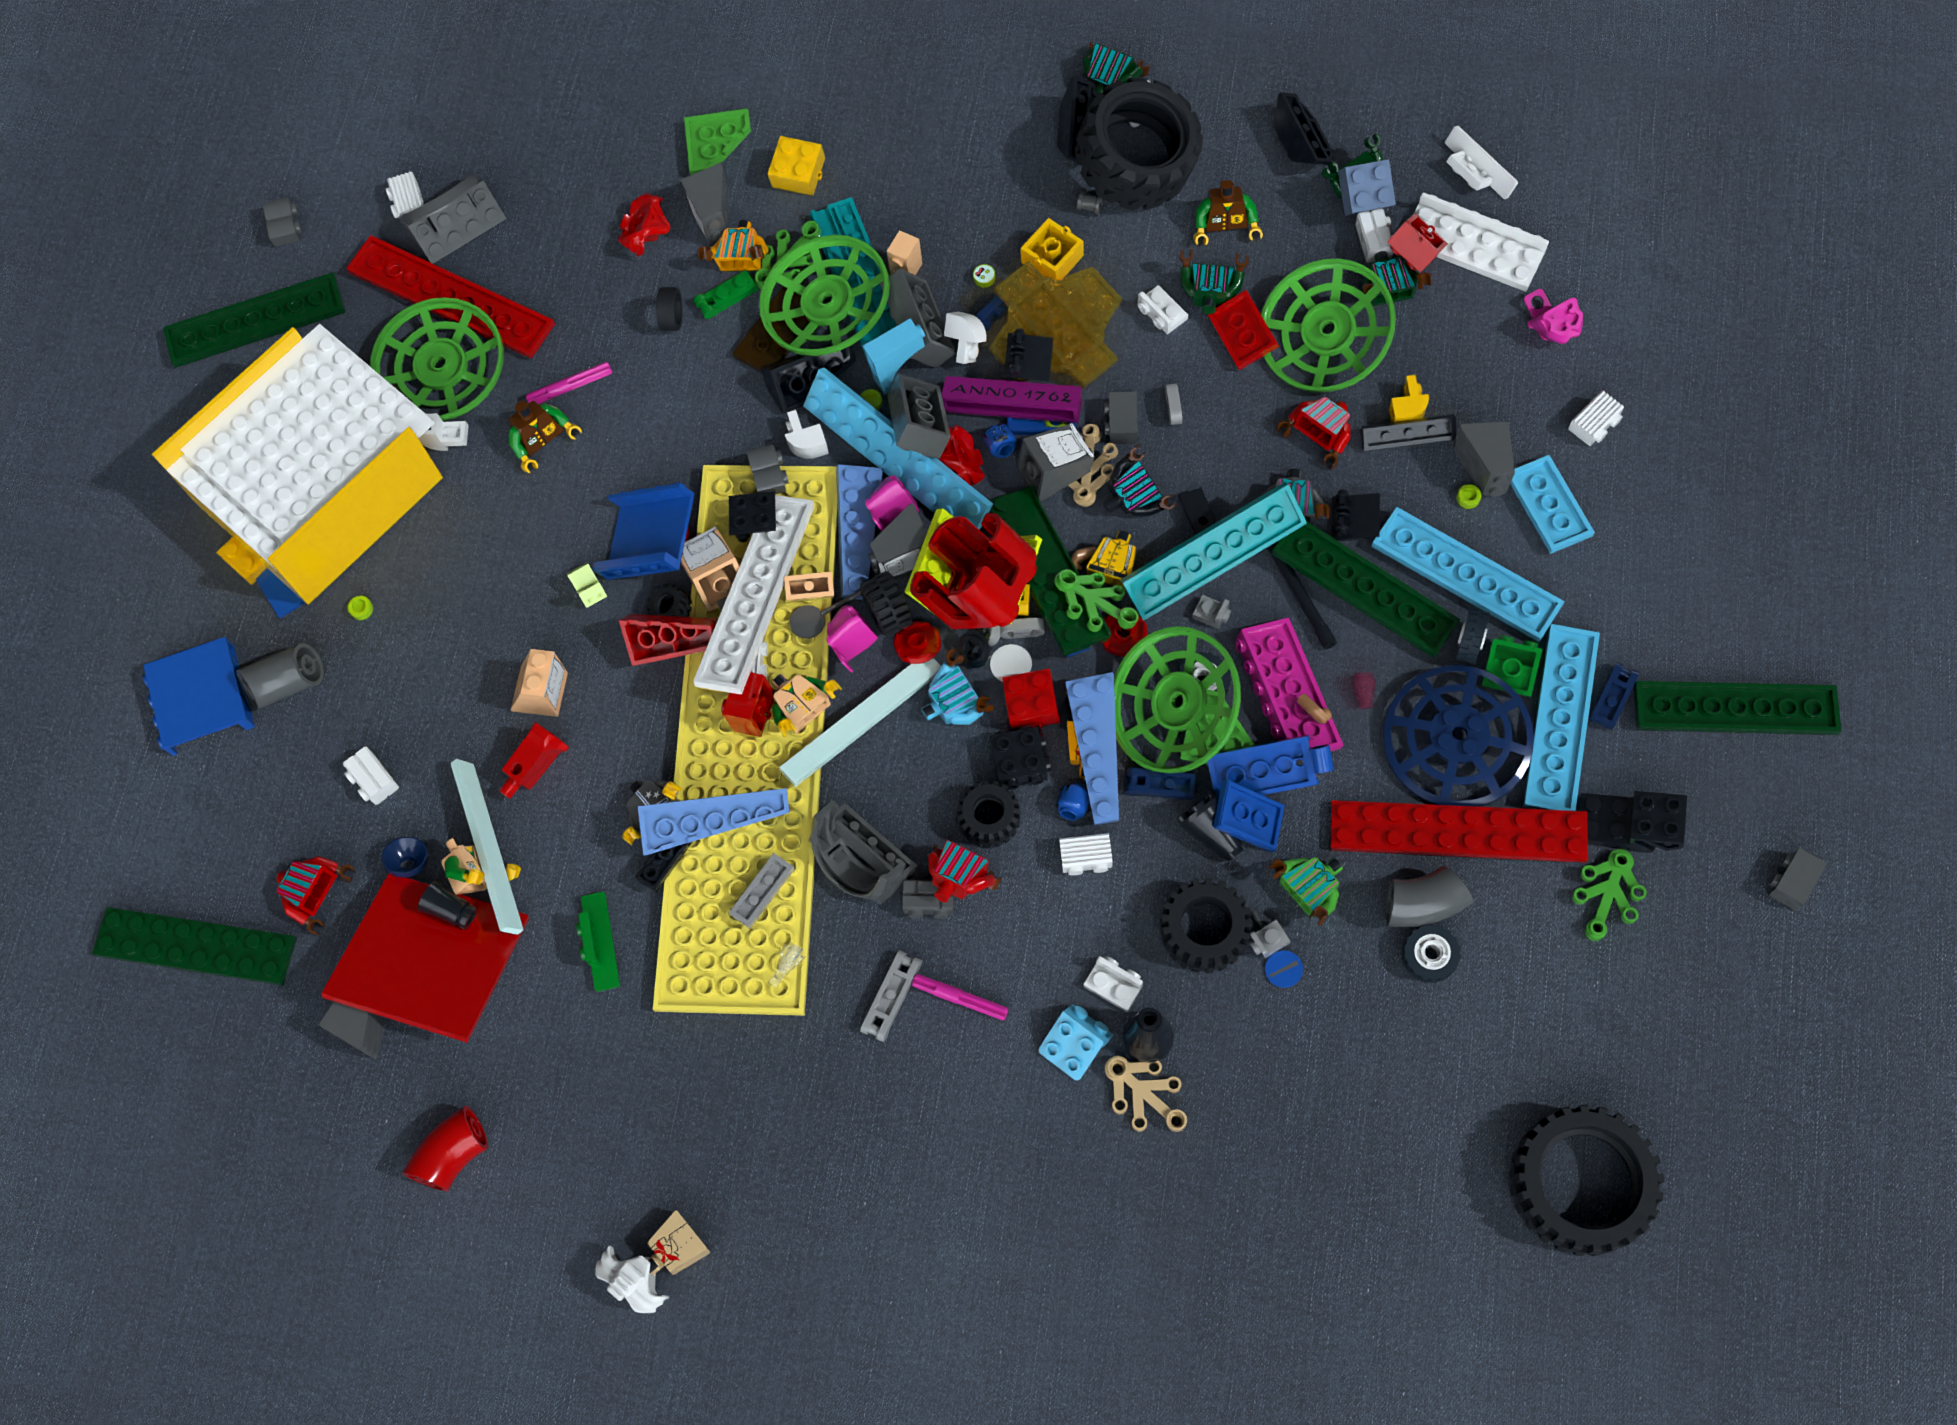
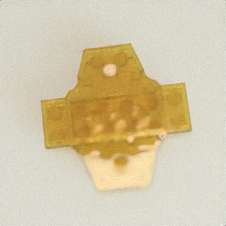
[989,261,1122,389]

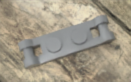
[860,950,923,1042]

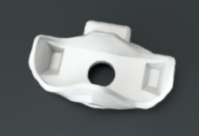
[595,1246,669,1313]

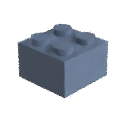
[1338,159,1396,216]

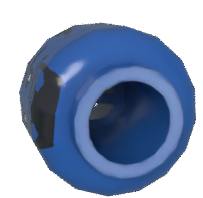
[983,424,1017,458]
[1056,783,1090,821]

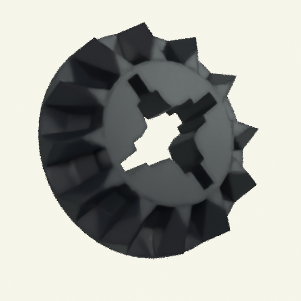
[958,629,993,668]

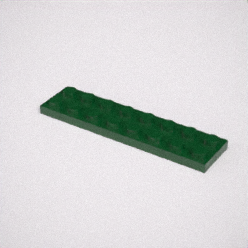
[163,272,346,368]
[1272,521,1461,658]
[1634,681,1842,735]
[92,907,297,986]

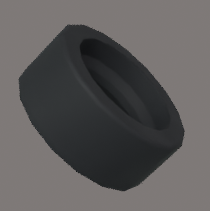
[656,287,682,331]

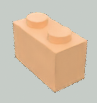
[887,230,923,275]
[784,572,834,602]

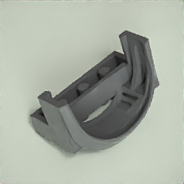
[398,172,506,264]
[809,800,917,904]

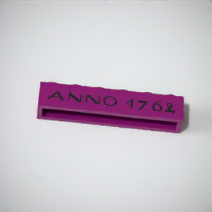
[942,376,1083,423]

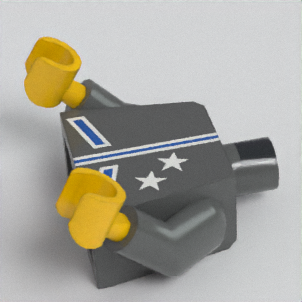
[622,780,682,846]

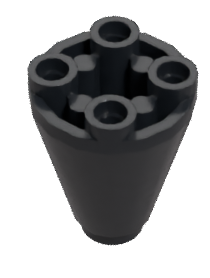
[1176,789,1243,862]
[1122,1007,1174,1063]

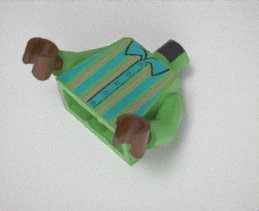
[1267,857,1343,926]

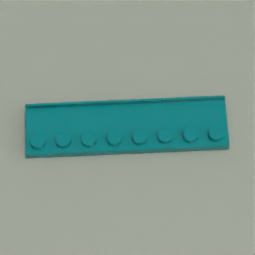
[809,197,897,359]

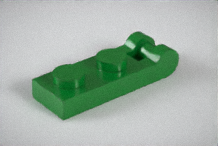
[693,270,758,319]

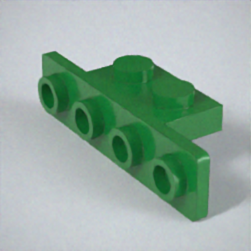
[576,892,620,992]

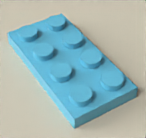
[1510,455,1595,554]

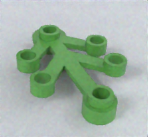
[755,221,821,289]
[1054,569,1139,632]
[1572,849,1647,941]

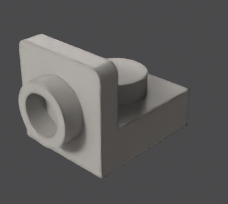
[1192,595,1232,629]
[1249,920,1291,958]

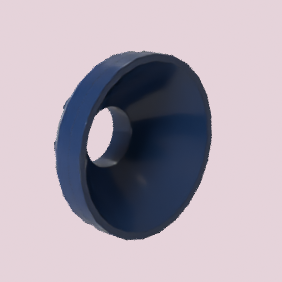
[382,837,428,878]

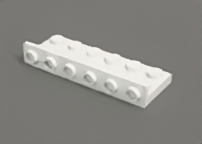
[1413,193,1549,292]

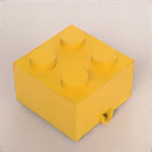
[768,136,825,196]
[1021,218,1084,286]

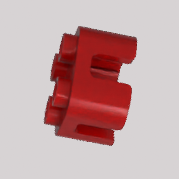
[910,513,1037,629]

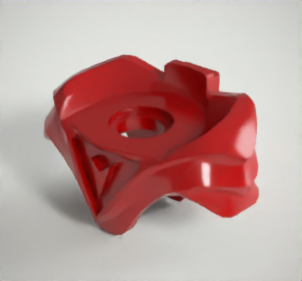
[618,192,670,257]
[937,424,985,486]

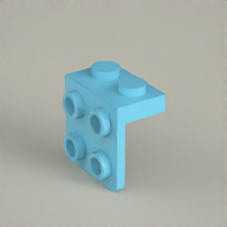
[1039,1004,1114,1080]

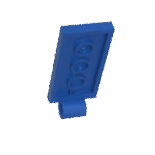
[1208,735,1334,795]

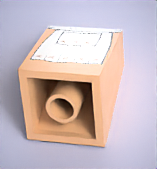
[681,527,739,612]
[511,649,568,717]

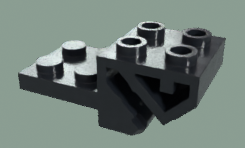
[1580,791,1687,853]

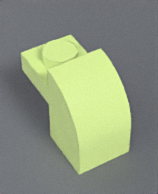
[567,562,607,608]

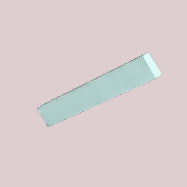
[779,658,941,787]
[451,759,524,935]

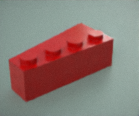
[619,614,718,666]

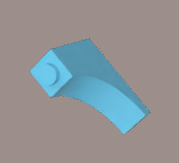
[863,318,925,395]

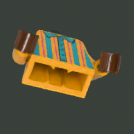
[697,220,769,271]

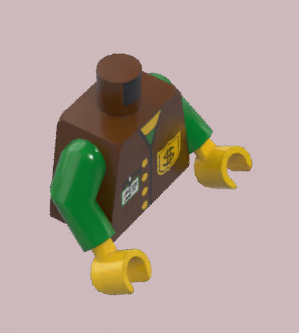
[1193,180,1263,246]
[508,401,582,473]

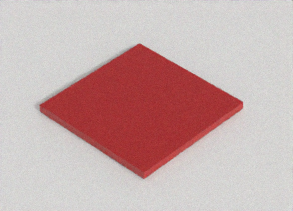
[321,873,529,1043]

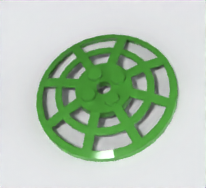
[759,235,890,356]
[1261,259,1396,393]
[370,298,504,421]
[1114,626,1241,774]

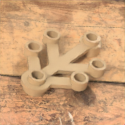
[1068,424,1118,507]
[1105,1056,1187,1132]

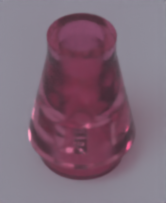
[1352,672,1376,709]

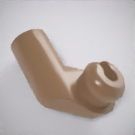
[1070,546,1096,573]
[1297,694,1332,724]

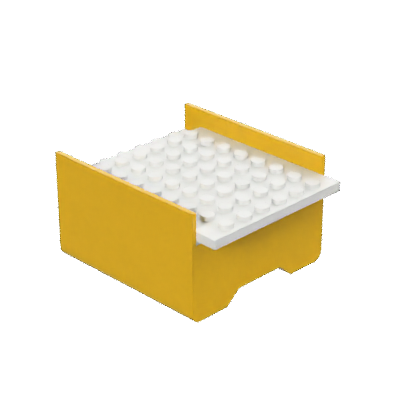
[152,324,443,605]

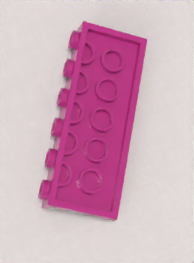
[1235,617,1343,761]

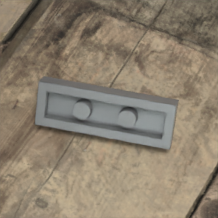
[729,853,795,929]

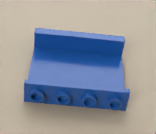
[592,482,695,580]
[143,637,255,756]

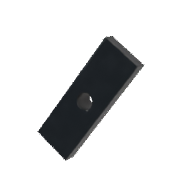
[1179,487,1216,535]
[635,842,692,893]

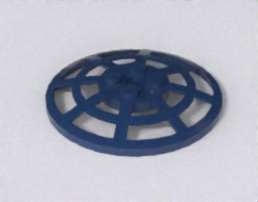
[1383,665,1534,807]

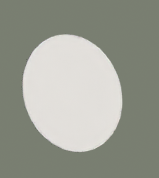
[990,644,1032,682]

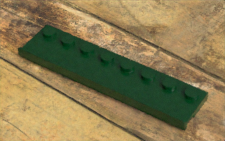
[989,485,1111,656]

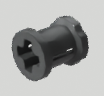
[1077,191,1103,215]

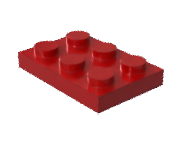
[1207,290,1279,371]

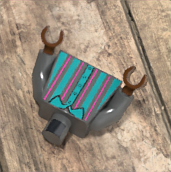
[1264,469,1330,524]

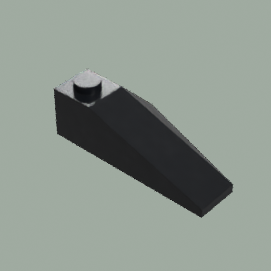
[760,339,856,413]

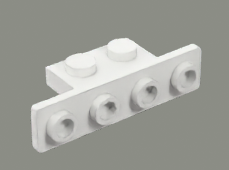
[1445,126,1518,199]

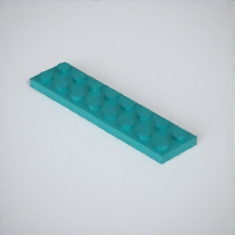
[1121,482,1307,621]

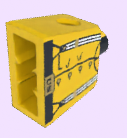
[1087,531,1136,589]

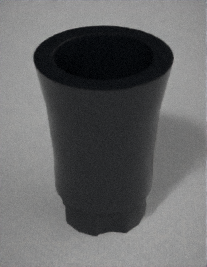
[418,880,477,930]

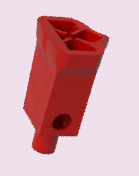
[499,721,569,799]

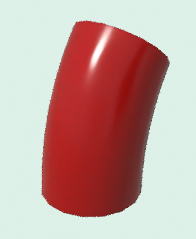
[402,1106,488,1192]

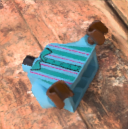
[921,649,994,725]

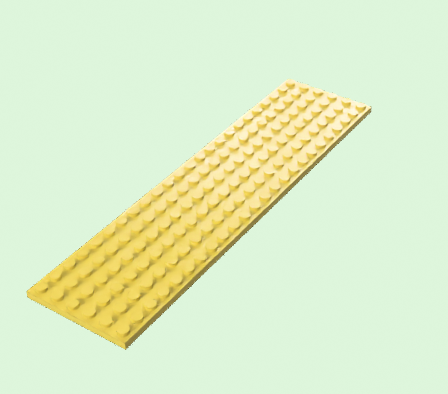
[653,465,838,1016]

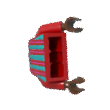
[1277,397,1351,470]
[928,839,1002,903]
[277,856,356,935]

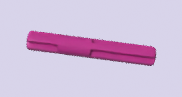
[526,362,612,404]
[912,974,1008,1021]

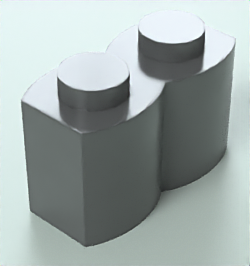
[263,197,303,247]
[746,444,789,494]

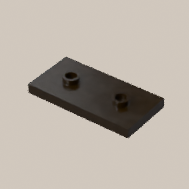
[732,287,810,373]

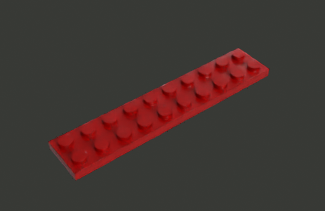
[346,235,555,359]
[1330,800,1588,863]

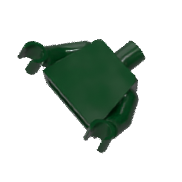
[1322,134,1383,199]

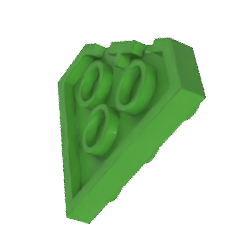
[684,108,751,175]
[1180,689,1254,765]

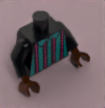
[1103,444,1177,517]

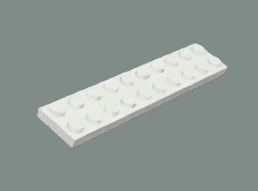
[693,495,814,695]

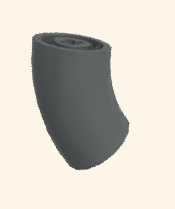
[236,643,324,711]
[1385,866,1473,927]

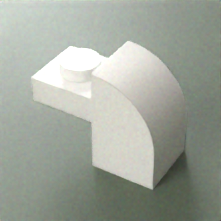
[944,312,986,364]
[785,410,829,459]
[419,413,469,451]

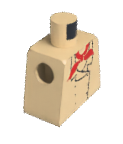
[647,1210,710,1276]

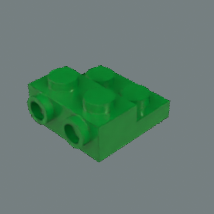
[1482,635,1542,697]

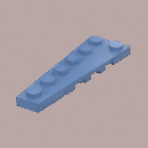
[836,464,883,600]
[1065,672,1119,826]
[638,788,790,855]

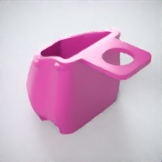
[1523,289,1583,344]
[865,475,920,531]
[826,605,878,673]

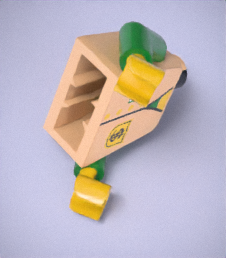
[772,674,842,737]
[442,837,521,895]

